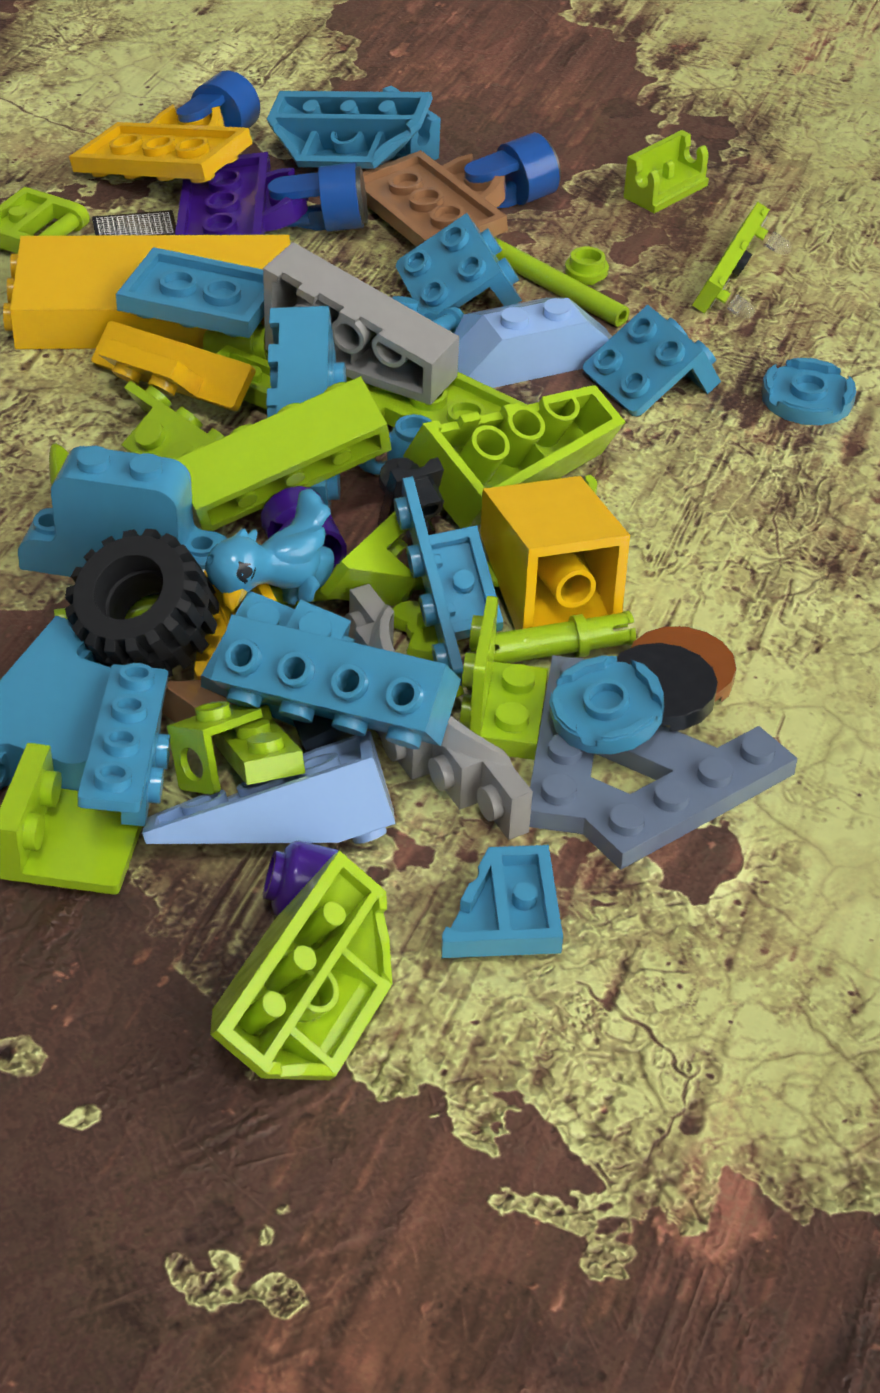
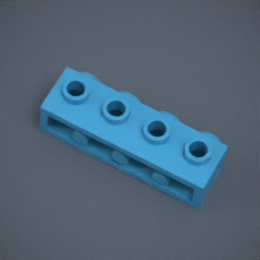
[210,614,461,750]

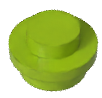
[565,246,609,285]

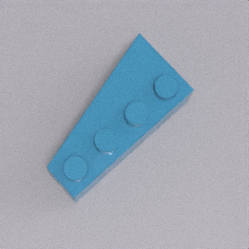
[266,306,346,515]

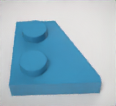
[441,845,563,958]

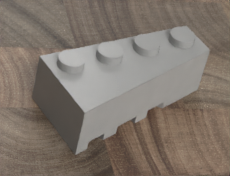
[263,242,459,405]

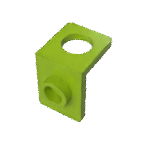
[167,701,263,795]

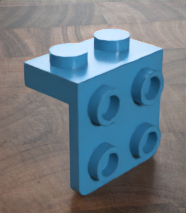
[396,213,522,312]
[583,304,721,416]

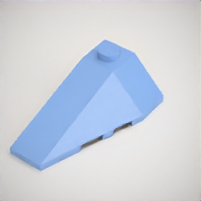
[142,731,396,844]

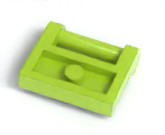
[0,186,90,253]

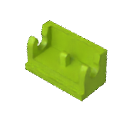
[623,130,709,214]

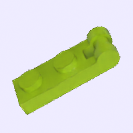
[213,705,305,785]

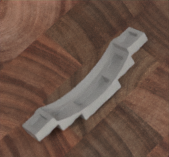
[345,584,533,840]

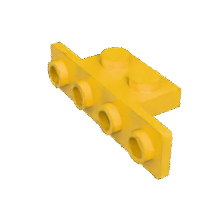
[91,321,256,411]

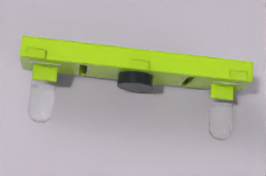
[692,202,792,319]

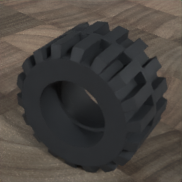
[65,529,219,677]

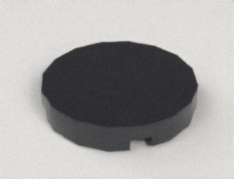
[617,643,718,731]

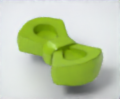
[393,600,439,661]

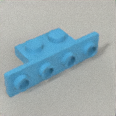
[394,476,503,687]
[78,663,171,826]

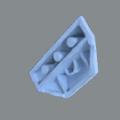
[454,298,613,388]

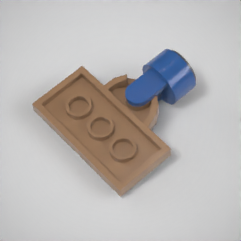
[363,132,561,247]

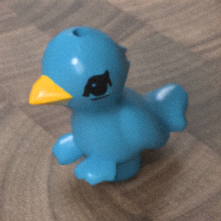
[205,489,334,612]

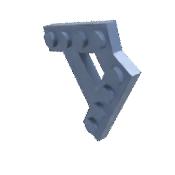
[529,655,798,870]

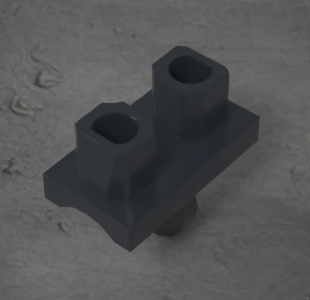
[377,457,444,546]

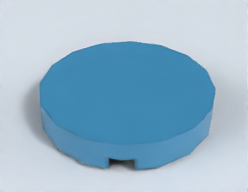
[761,358,856,425]
[549,655,664,755]

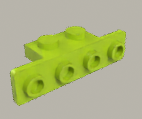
[121,381,225,459]

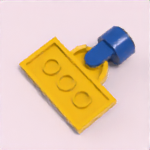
[69,70,260,183]

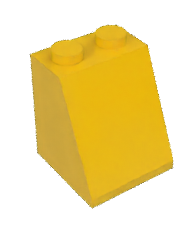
[480,476,630,630]

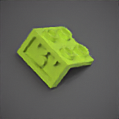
[460,596,548,760]
[0,743,142,895]

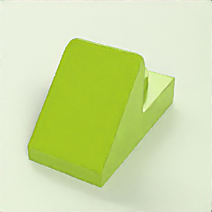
[320,512,416,606]

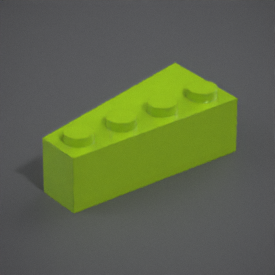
[403,385,626,529]

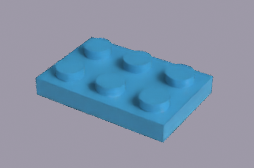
[116,247,264,338]

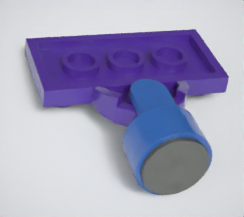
[175,152,368,235]

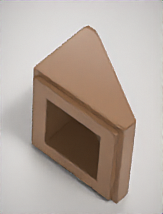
[162,680,236,722]

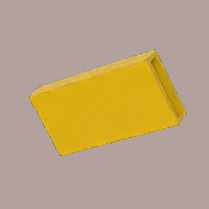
[3,235,290,349]

